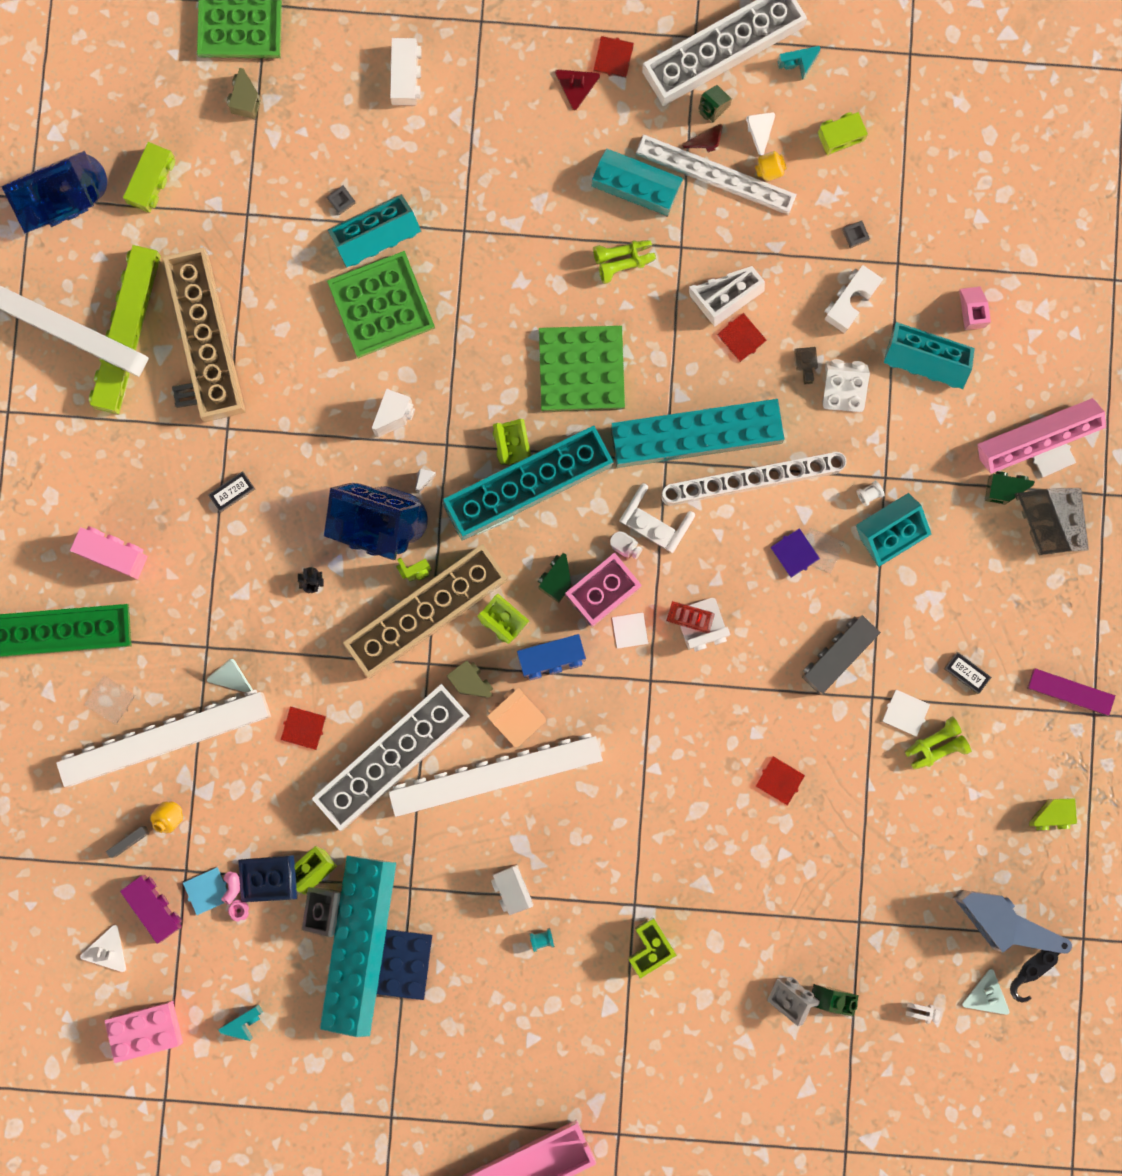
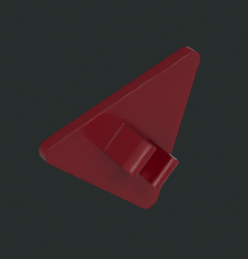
[555,69,600,111]
[682,124,723,152]

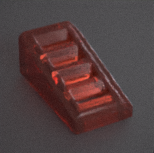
[666,601,715,634]

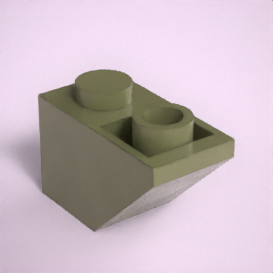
[227,68,261,119]
[446,661,493,698]

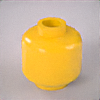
[755,151,787,182]
[150,801,183,833]

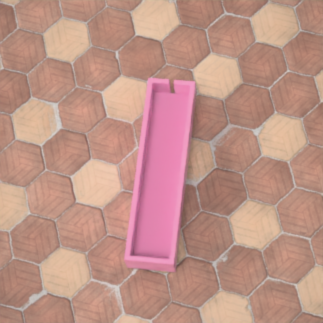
[462,1120,596,1176]

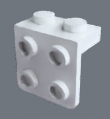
[823,359,870,412]
[676,598,730,652]

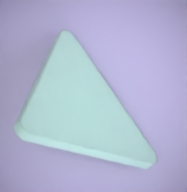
[207,659,253,693]
[962,969,1010,1015]

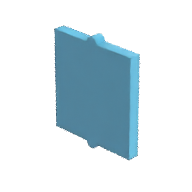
[183,867,228,915]

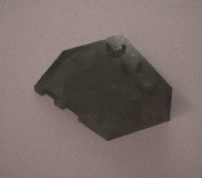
[1014,488,1089,556]

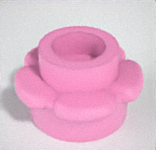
[228,900,249,921]

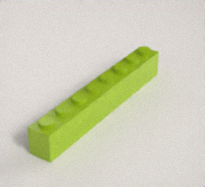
[89,245,161,415]

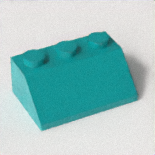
[855,493,932,567]

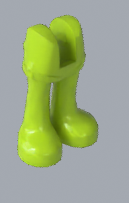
[593,240,656,284]
[905,716,972,769]

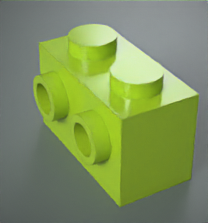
[817,112,868,155]
[295,846,337,895]

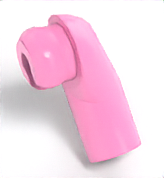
[221,871,240,905]

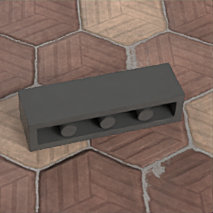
[802,615,881,695]

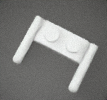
[619,483,695,553]

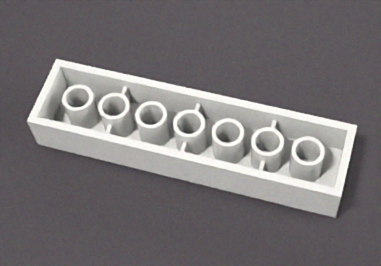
[642,0,807,106]
[312,684,470,831]

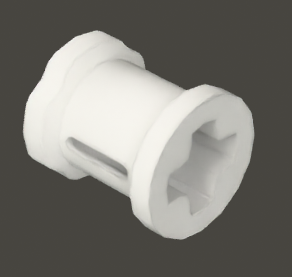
[857,480,885,506]

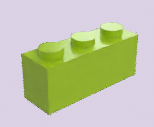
[123,142,175,213]

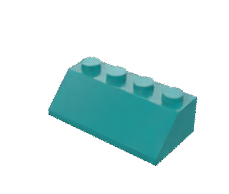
[591,148,683,217]
[328,194,422,267]
[884,322,975,389]

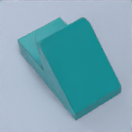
[777,46,821,80]
[218,1005,263,1041]

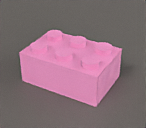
[70,526,148,579]
[565,553,642,627]
[104,1001,183,1063]

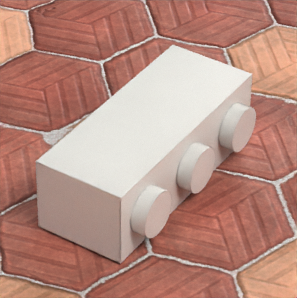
[390,38,422,106]

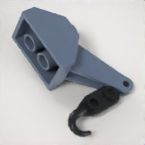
[953,890,1072,1003]

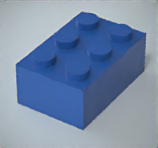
[517,634,586,681]

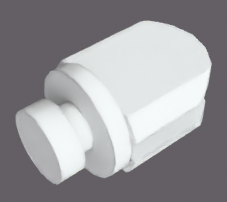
[610,532,642,559]
[906,1002,940,1024]

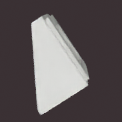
[415,469,436,493]

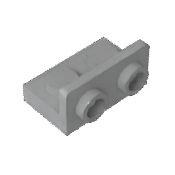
[767,977,820,1026]

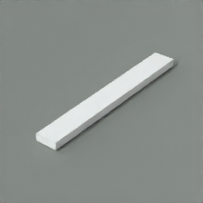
[635,134,797,215]

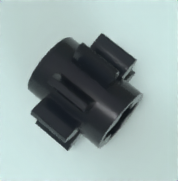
[298,567,324,593]

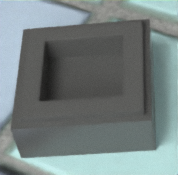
[327,185,356,215]
[842,220,870,248]

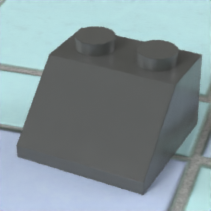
[302,887,341,937]

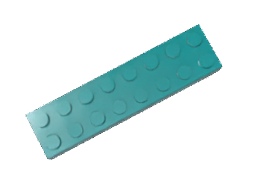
[611,399,785,468]
[442,425,614,541]
[320,856,397,1037]

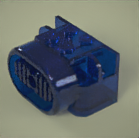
[1,151,107,234]
[324,483,428,560]

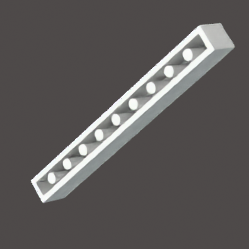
[56,690,271,787]
[389,733,603,817]

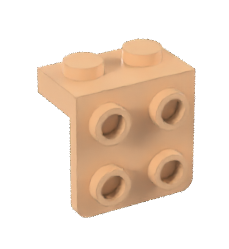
[487,688,546,747]

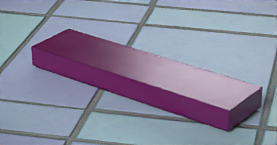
[1027,668,1116,716]

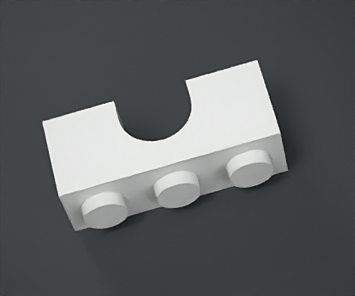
[824,265,883,334]

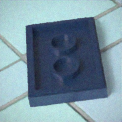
[238,855,297,903]

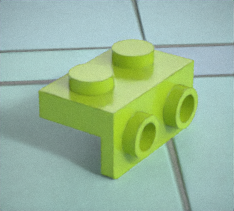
[493,419,531,466]
[396,557,432,582]
[477,594,529,644]

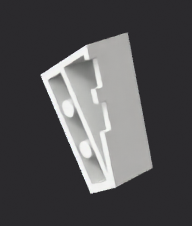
[689,266,765,327]

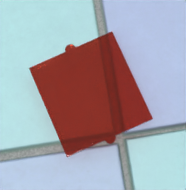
[593,36,634,78]
[717,313,767,362]
[281,706,326,750]
[756,756,805,806]

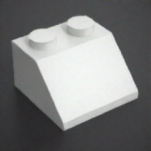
[372,389,415,437]
[491,865,533,915]

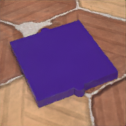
[771,528,820,578]

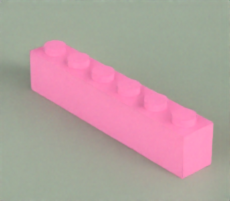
[977,398,1106,474]

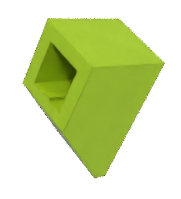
[1029,798,1077,830]

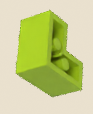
[628,917,677,979]

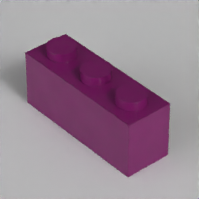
[120,875,182,944]

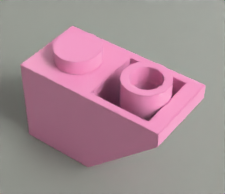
[959,287,991,330]

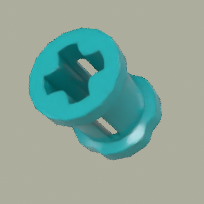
[529,928,555,952]

